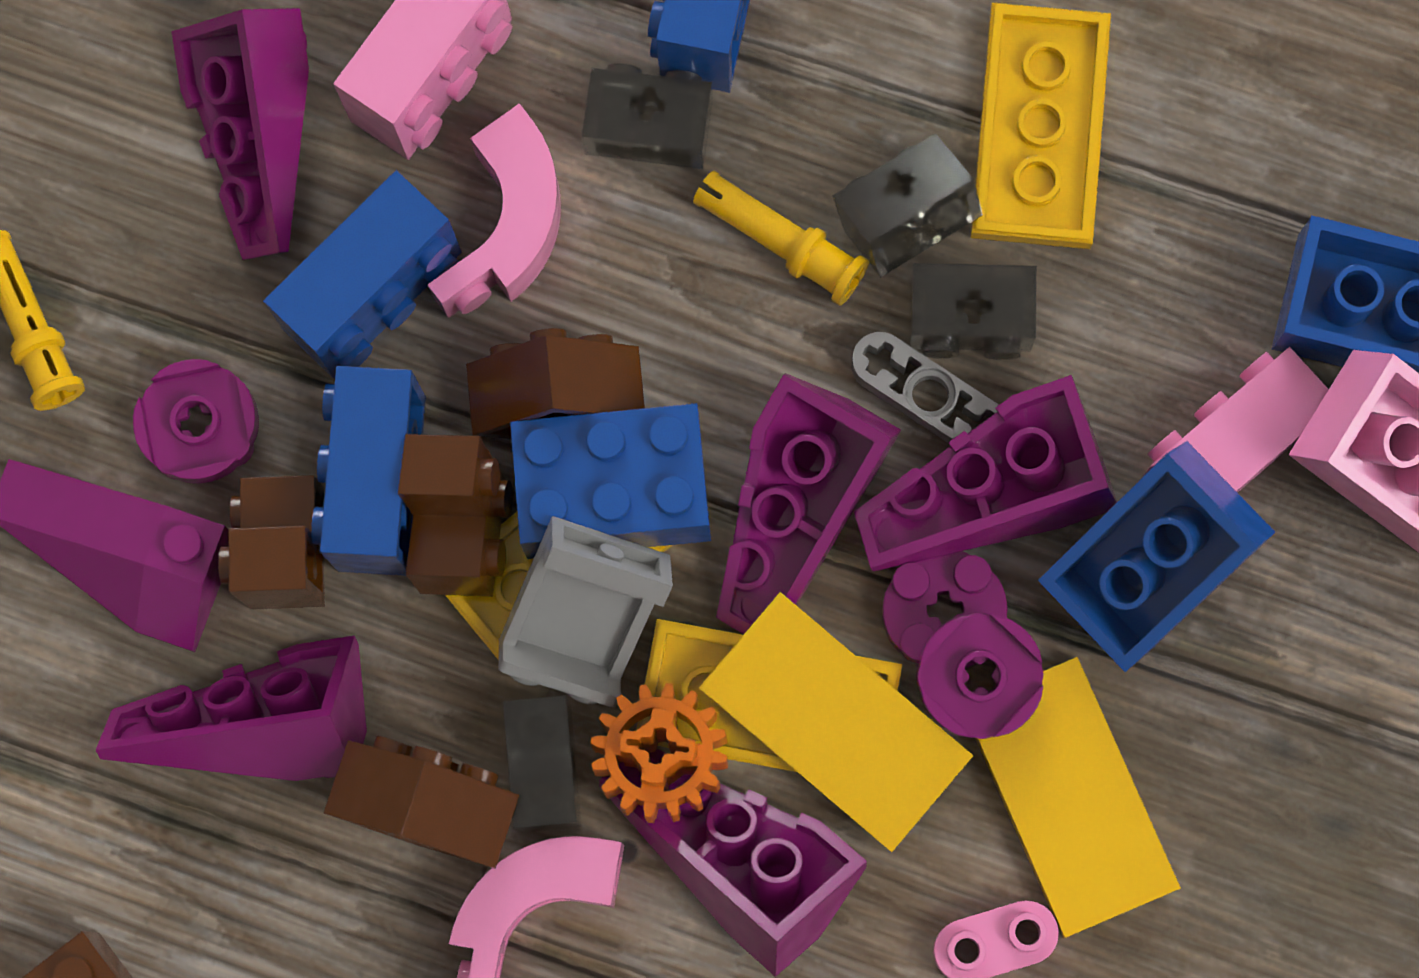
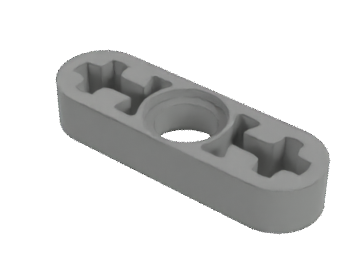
[852,332,999,444]

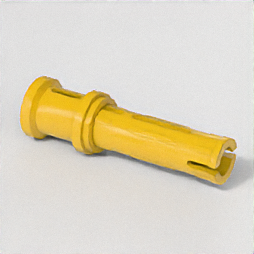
[693,171,869,306]
[0,230,85,411]

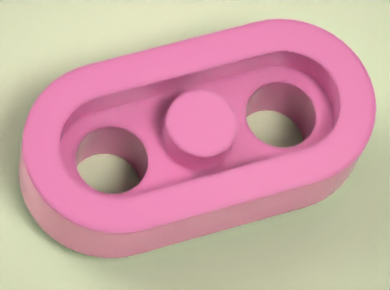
[933,901,1059,978]

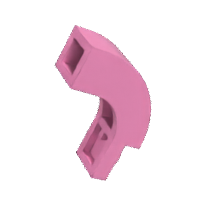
[427,103,561,318]
[449,836,624,978]

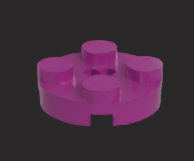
[133,359,259,484]
[882,551,1008,670]
[916,613,1044,739]

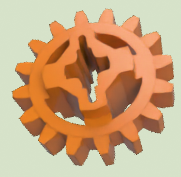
[590,683,729,823]

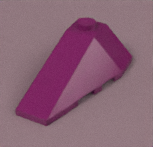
[171,8,309,260]
[716,373,901,634]
[854,375,1117,571]
[0,459,229,652]
[96,635,367,781]
[599,749,867,977]

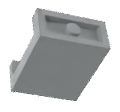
[498,516,673,708]

